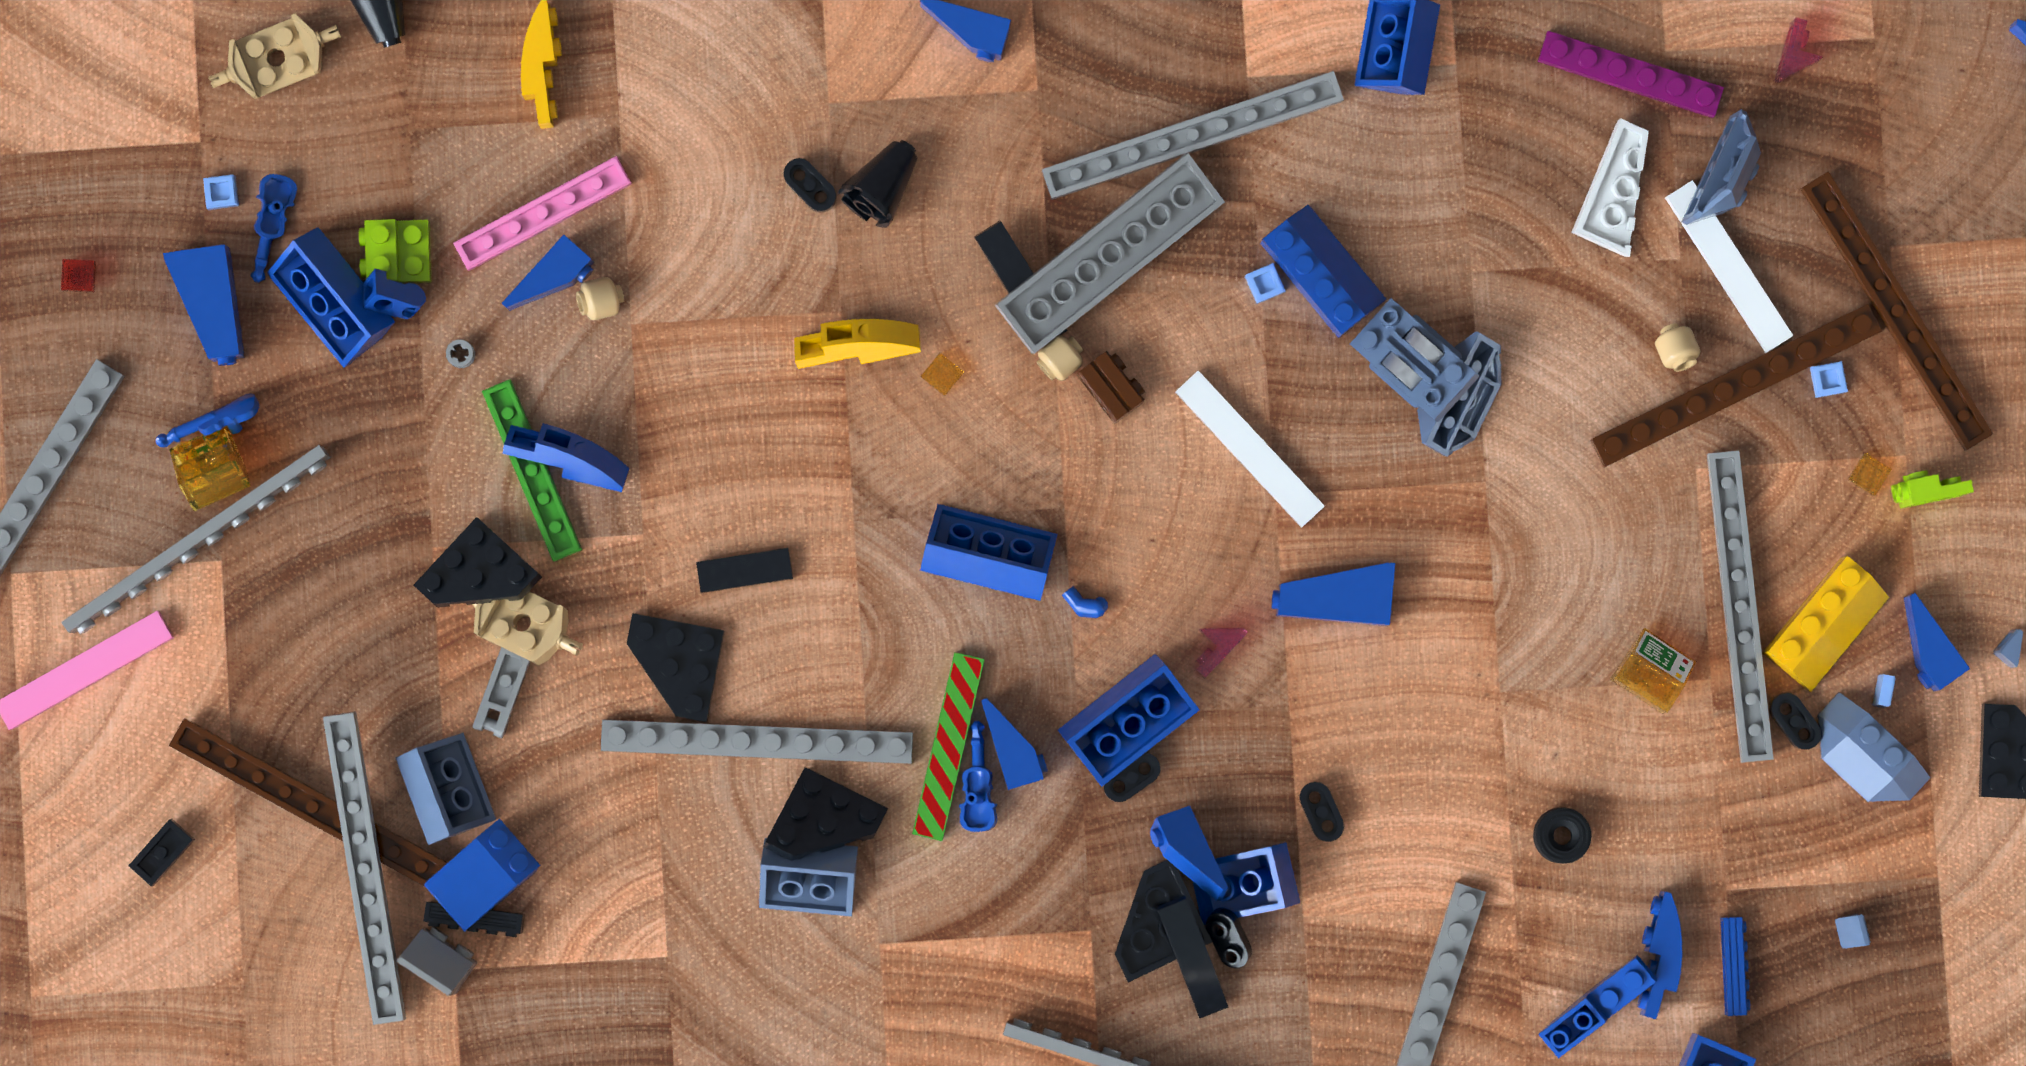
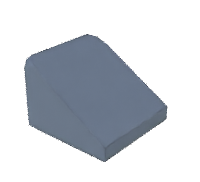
[1993,629,2023,668]
[1835,913,1871,948]

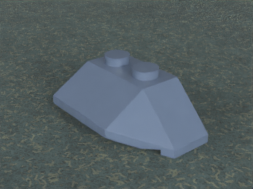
[1682,109,1761,225]
[1417,332,1501,457]
[1817,692,1931,802]

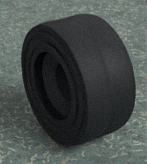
[1533,808,1592,864]

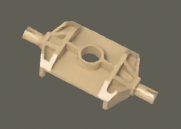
[208,14,341,99]
[472,592,583,665]

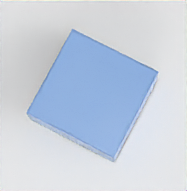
[203,174,239,210]
[1245,263,1285,304]
[1810,361,1848,398]
[1872,674,1896,708]

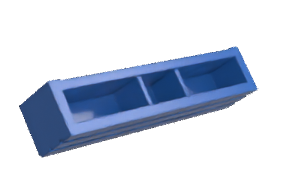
[1720,917,1750,1016]

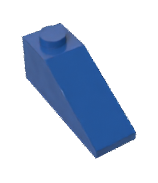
[920,0,1011,62]
[502,235,594,311]
[1904,593,1970,691]
[981,699,1048,790]
[1150,806,1228,901]

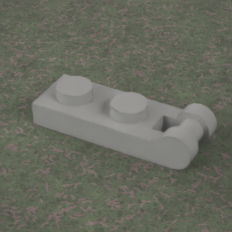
[473,647,531,739]

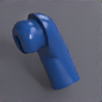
[1062,586,1108,618]

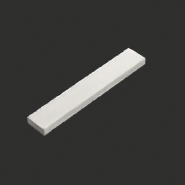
[1665,180,1793,353]
[1175,371,1325,528]

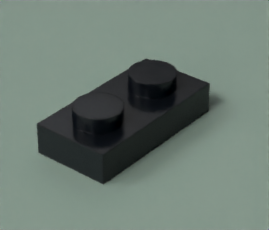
[128,819,195,886]

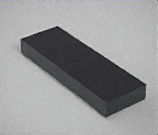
[696,548,793,593]

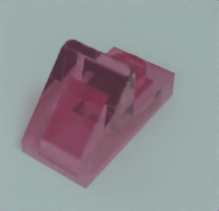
[1774,17,1823,83]
[1196,628,1248,678]

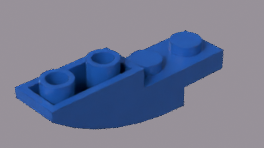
[502,423,629,492]
[1637,891,1682,1019]
[1538,955,1657,1059]

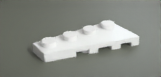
[1571,119,1649,257]

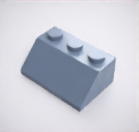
[396,733,496,845]
[759,838,858,917]

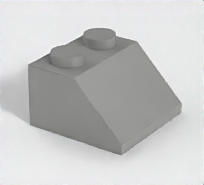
[396,927,477,996]

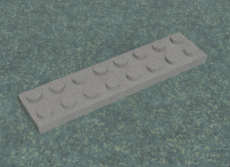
[995,153,1225,354]

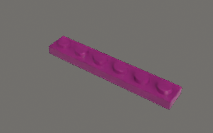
[1537,31,1724,118]

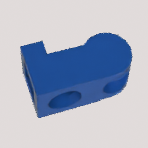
[363,268,426,319]

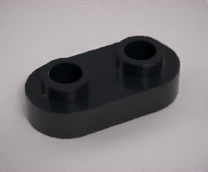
[784,158,836,213]
[1770,693,1821,750]
[1104,753,1160,802]
[1299,782,1344,842]
[1206,908,1252,968]

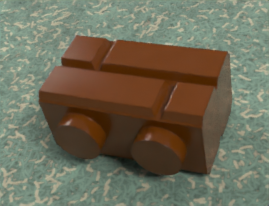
[1077,351,1145,424]

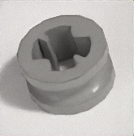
[446,339,475,368]

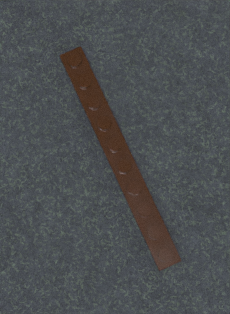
[1800,171,1993,451]
[1590,304,1882,467]
[169,718,448,887]

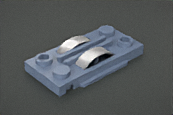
[1350,298,1480,423]

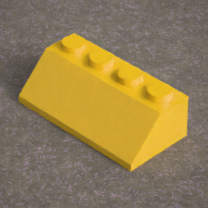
[1762,556,1889,692]

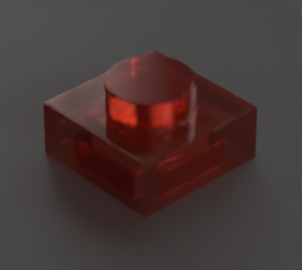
[61,259,96,293]

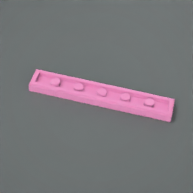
[453,156,632,271]
[0,611,174,730]

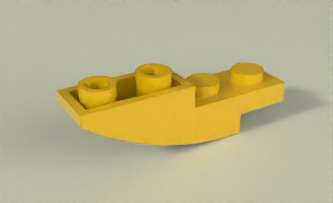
[521,0,562,129]
[794,319,921,369]

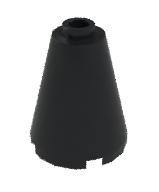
[350,0,405,48]
[838,140,917,228]

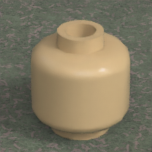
[576,277,624,320]
[1655,323,1701,372]
[1036,335,1083,381]

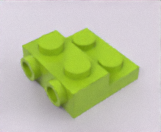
[359,219,431,284]
[1891,470,1974,509]

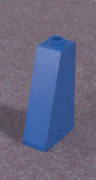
[163,244,245,366]
[1271,562,1395,626]

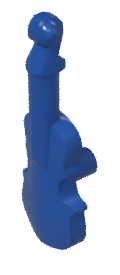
[250,174,297,283]
[156,393,259,448]
[959,721,997,832]

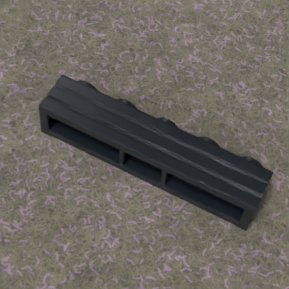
[423,902,525,937]

